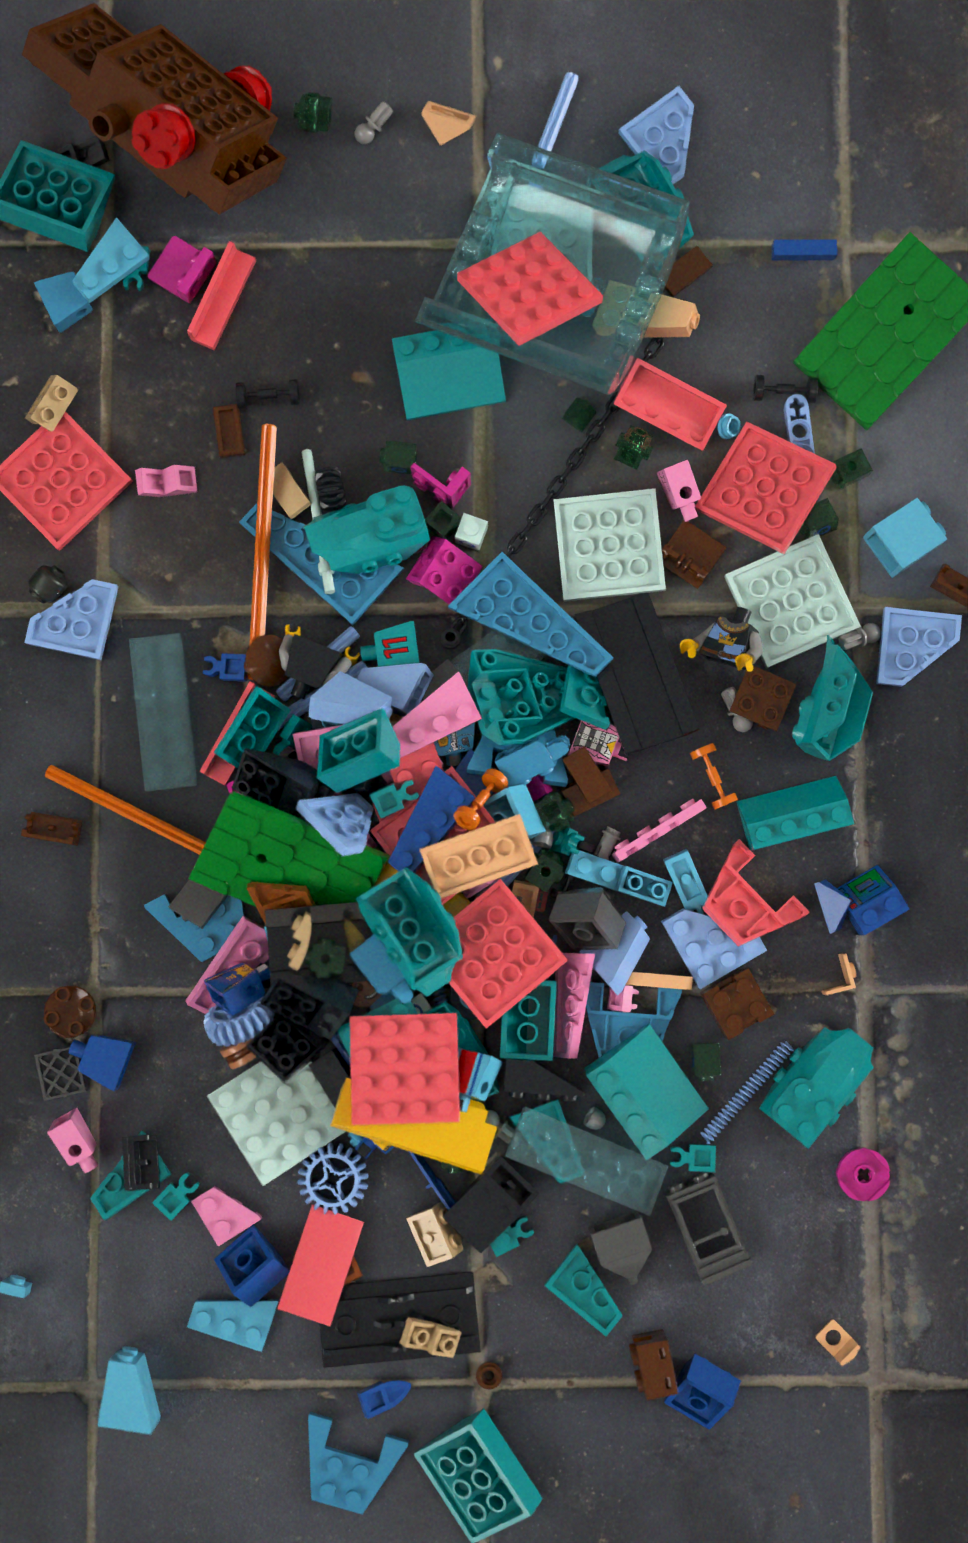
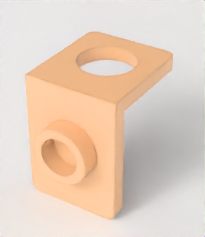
[822,953,856,995]
[815,1319,860,1366]

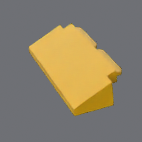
[330,1078,497,1174]

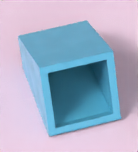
[863,498,947,578]
[98,1346,161,1435]

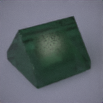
[562,397,597,433]

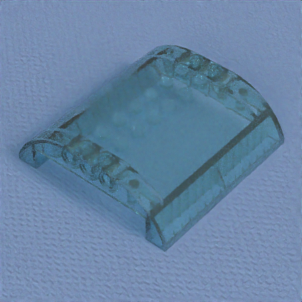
[415,132,690,395]

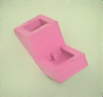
[135,465,197,497]

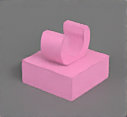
[607,985,639,1012]

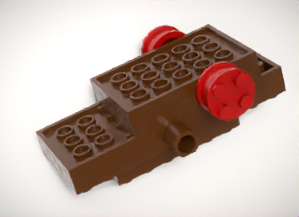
[22,3,287,215]

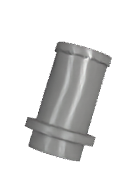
[593,826,621,860]

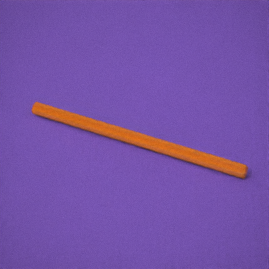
[248,424,277,680]
[45,765,206,855]

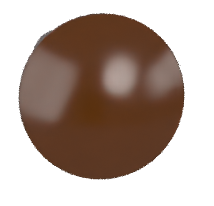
[244,635,288,686]
[44,986,96,1038]

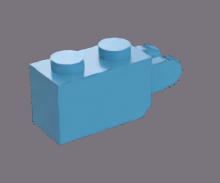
[495,735,570,787]
[349,935,413,1004]

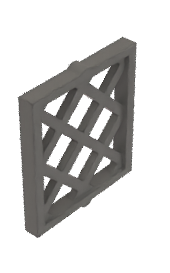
[34,1047,87,1101]

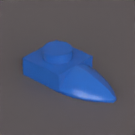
[357,1380,412,1419]

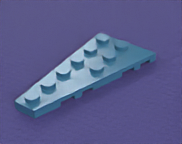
[239,503,404,625]
[448,552,613,677]

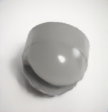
[531,828,553,848]
[583,1106,606,1130]

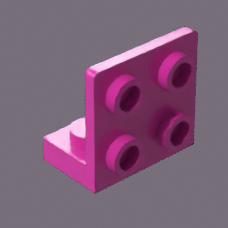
[148,236,217,304]
[411,463,471,508]
[406,536,482,605]

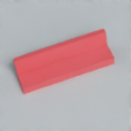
[187,241,256,350]
[200,681,276,786]

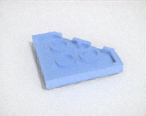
[618,86,694,184]
[24,579,119,660]
[876,607,962,687]
[296,793,373,856]
[661,908,767,989]

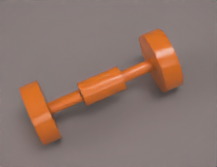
[690,743,738,810]
[454,769,508,831]

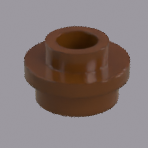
[476,1362,502,1389]

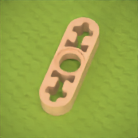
[626,972,693,990]

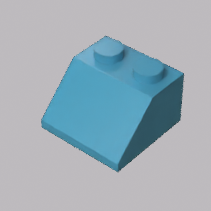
[483,784,546,840]

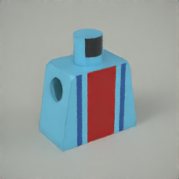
[458,1048,503,1113]

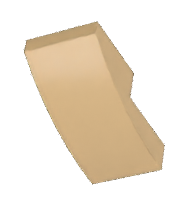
[273,462,311,519]
[287,911,311,971]
[400,1317,462,1358]

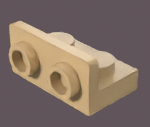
[25,375,78,431]
[406,1202,463,1267]

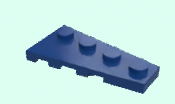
[388,766,476,873]

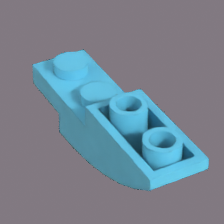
[565,850,673,907]

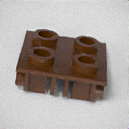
[662,520,727,589]
[729,666,796,732]

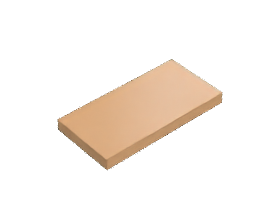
[419,814,538,898]

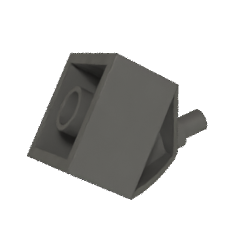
[549,887,626,950]
[588,1210,652,1285]

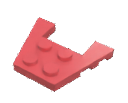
[372,742,444,823]
[702,839,810,947]

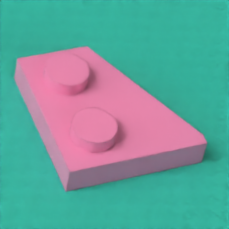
[191,1186,262,1246]

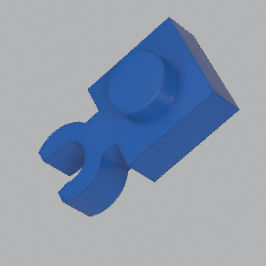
[203,653,248,682]

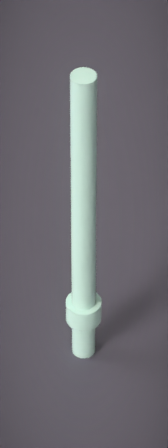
[302,449,335,594]

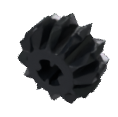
[315,467,346,511]

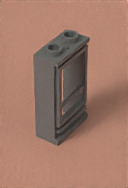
[664,1172,753,1286]

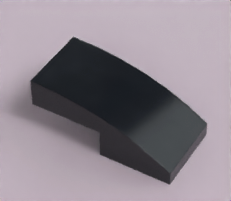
[54,136,110,167]

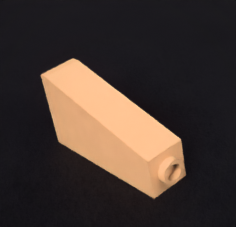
[592,281,700,338]

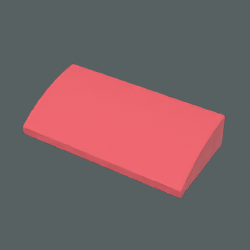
[613,357,727,451]
[277,1205,364,1327]

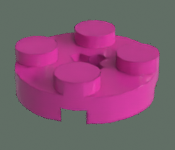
[836,1147,890,1201]

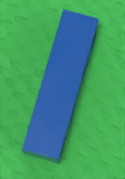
[772,239,837,260]

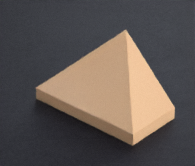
[421,101,476,146]

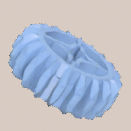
[203,995,275,1047]
[297,1143,369,1215]

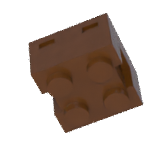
[700,968,774,1040]
[629,1329,678,1400]

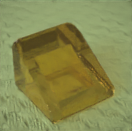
[343,918,365,953]

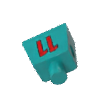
[360,621,420,667]

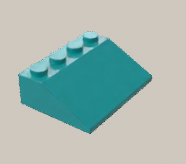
[0,140,115,252]
[392,320,506,420]
[585,1024,709,1160]
[414,1408,543,1543]

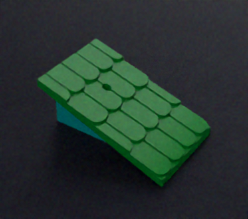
[793,232,968,431]
[188,791,391,907]

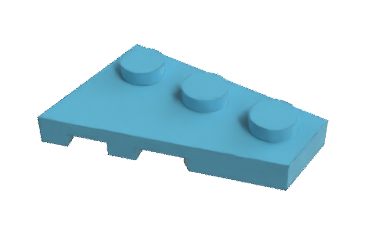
[72,217,149,303]
[187,1299,279,1352]

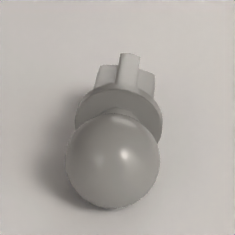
[355,102,393,144]
[838,623,881,650]
[721,687,753,732]
[485,1110,523,1149]

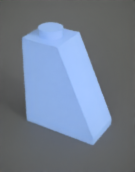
[355,663,434,717]
[309,671,392,724]
[579,911,650,996]

